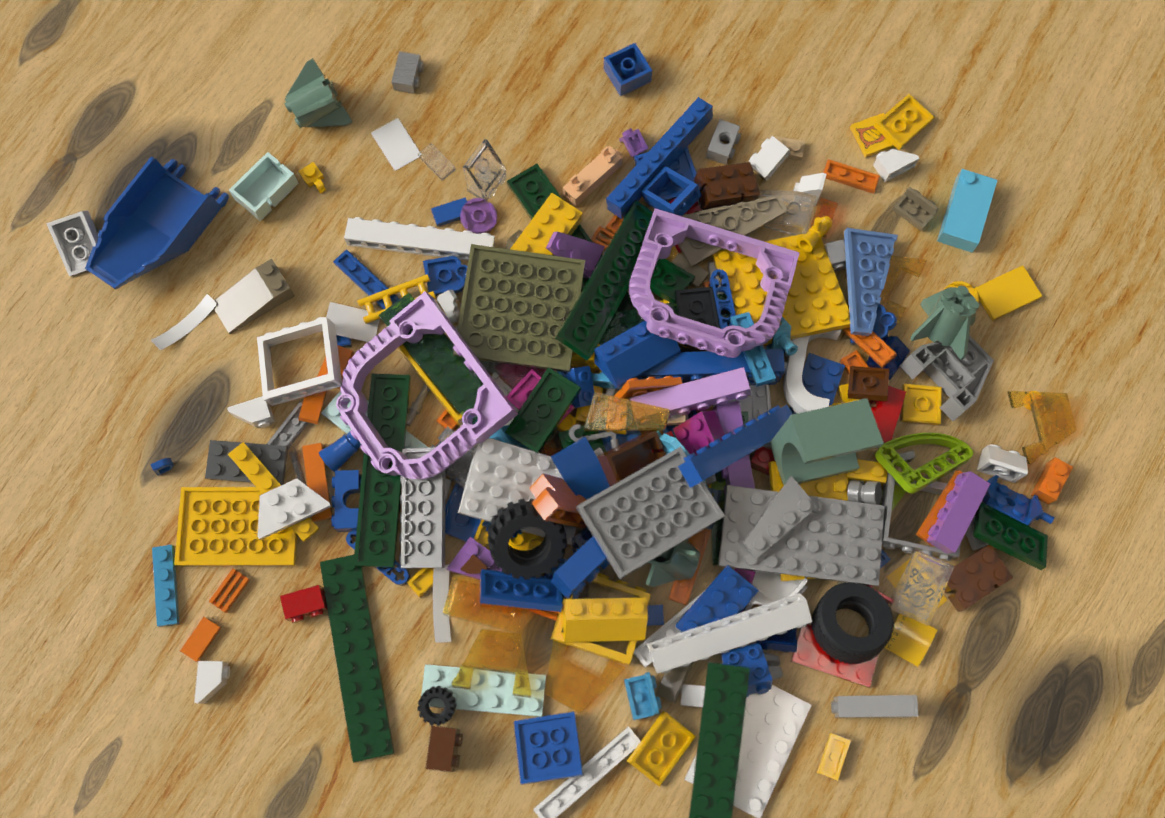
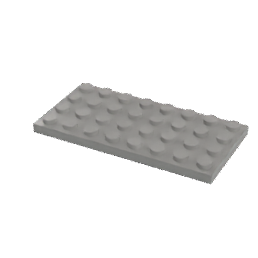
[718,485,885,586]

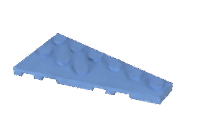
[844,228,898,336]

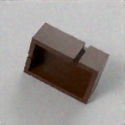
[694,162,760,210]
[597,431,666,487]
[935,544,1014,612]

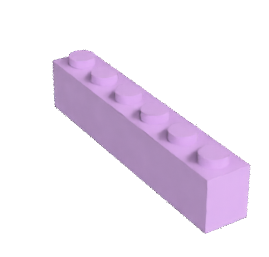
[630,367,751,426]

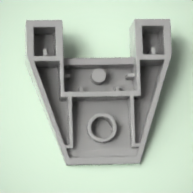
[900,335,994,421]

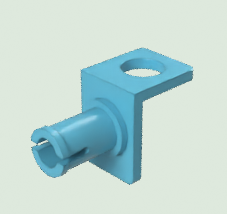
[772,317,798,356]

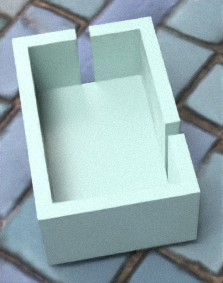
[229,152,299,221]

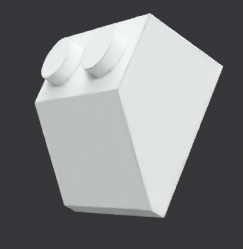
[977,445,1028,483]

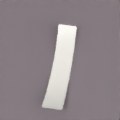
[151,294,217,350]
[433,565,451,643]

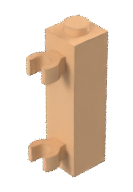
[563,146,622,207]

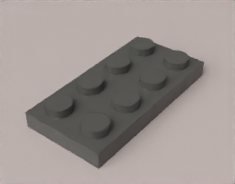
[205,440,288,485]

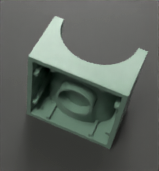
[769,398,884,486]

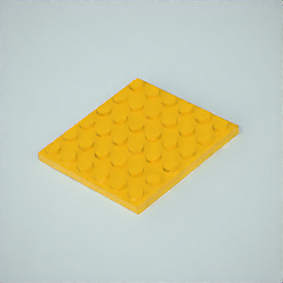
[712,234,850,345]

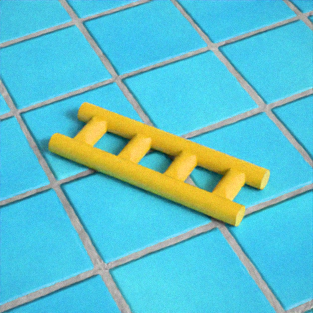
[357,274,436,324]

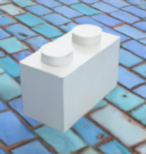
[749,136,790,181]

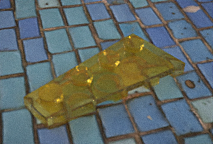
[584,392,670,431]

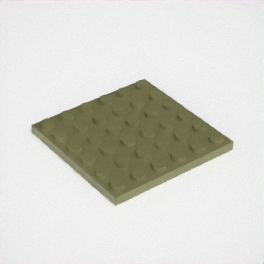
[453,244,585,372]

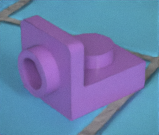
[619,128,648,157]

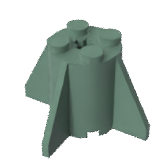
[284,58,352,128]
[910,286,979,360]
[646,539,700,587]

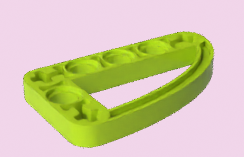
[875,432,973,494]

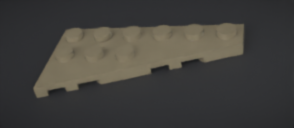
[677,195,788,267]

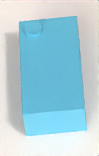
[937,169,997,253]

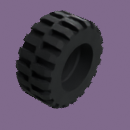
[488,498,567,580]

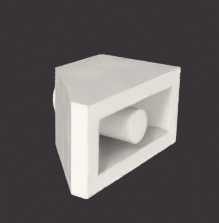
[873,149,919,182]
[793,173,826,206]
[227,396,275,428]
[194,661,230,704]

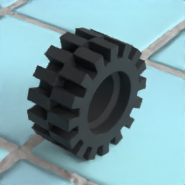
[417,686,456,726]

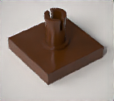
[847,366,889,404]

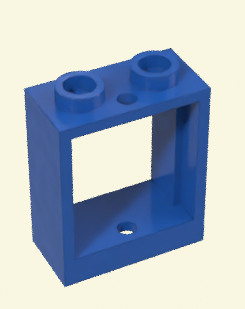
[641,166,701,216]

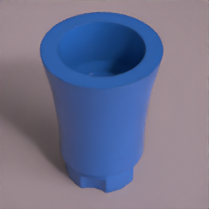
[319,431,362,472]

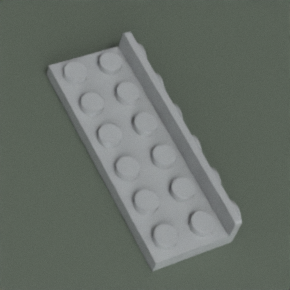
[399,447,446,568]

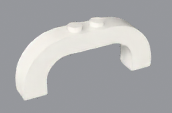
[783,329,841,414]

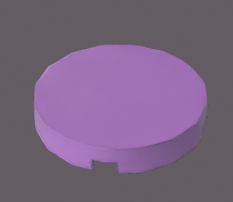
[460,198,497,234]

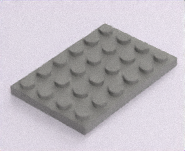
[576,447,725,579]

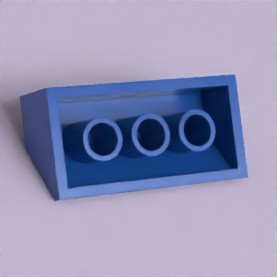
[594,321,680,389]

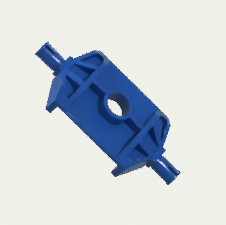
[982,475,1054,526]

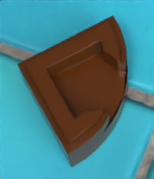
[460,554,489,574]

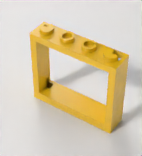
[551,573,651,665]

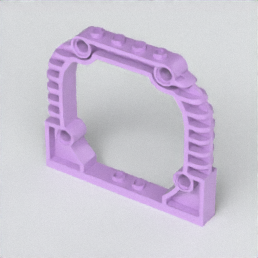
[629,209,800,358]
[336,292,519,480]

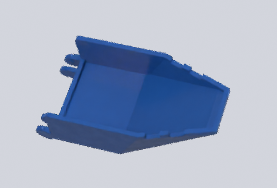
[85,157,229,289]

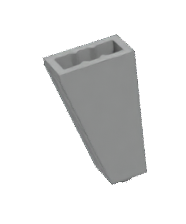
[831,695,918,718]

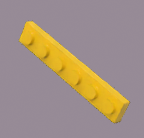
[228,442,320,542]

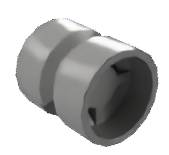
[847,480,882,505]

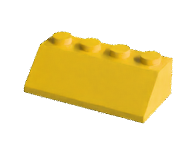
[562,597,648,642]

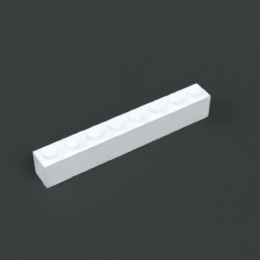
[344,217,496,260]
[647,593,812,674]

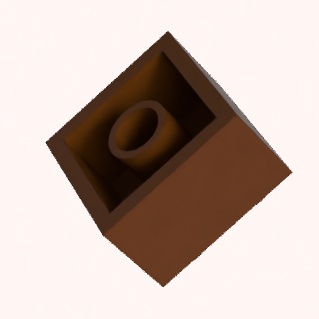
[425,726,463,772]

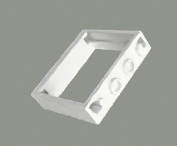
[257,317,342,406]

